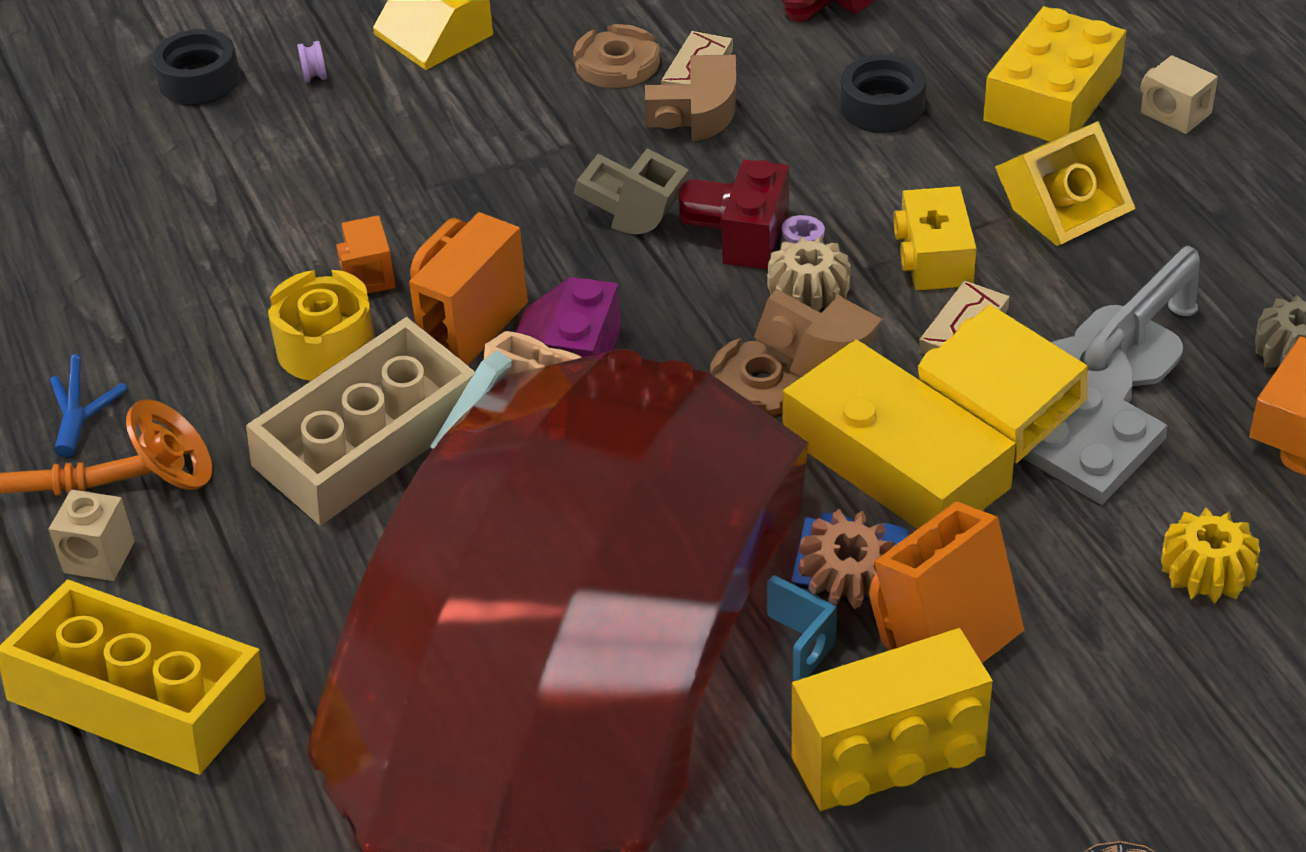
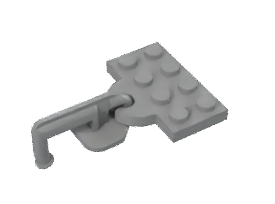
[1023,246,1200,505]

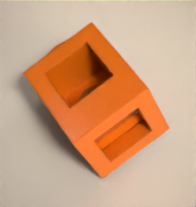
[336,215,396,294]

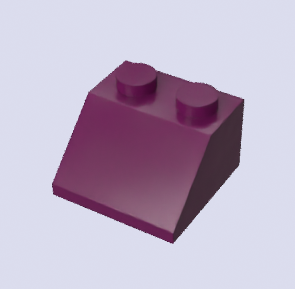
[516,277,621,395]

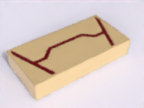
[661,31,733,85]
[919,280,1010,354]

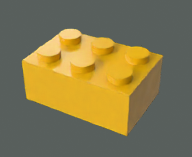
[983,6,1127,141]
[791,628,993,812]

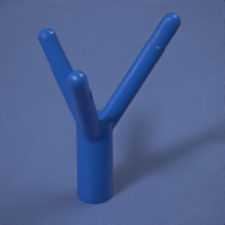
[50,354,128,457]

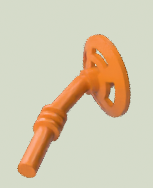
[0,399,212,496]

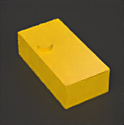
[783,339,1016,529]
[0,579,266,775]

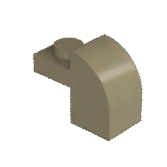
[573,148,689,234]

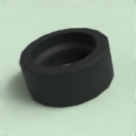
[152,29,240,104]
[840,54,926,133]

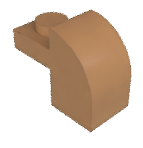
[645,54,736,141]
[754,289,882,377]

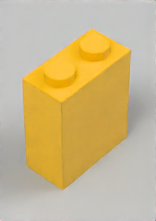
[918,304,1088,464]

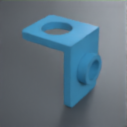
[767,575,837,681]

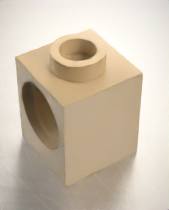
[1140,55,1218,134]
[49,490,135,581]

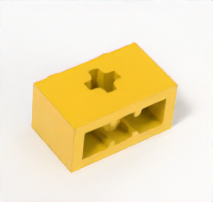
[893,186,976,290]

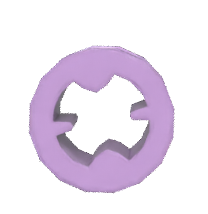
[297,40,327,83]
[781,215,825,245]

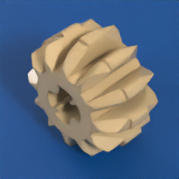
[767,236,850,312]

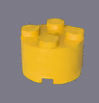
[268,270,376,382]

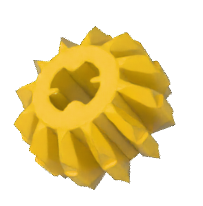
[1161,507,1260,604]

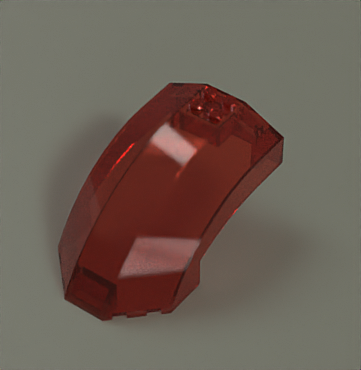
[307,349,809,852]

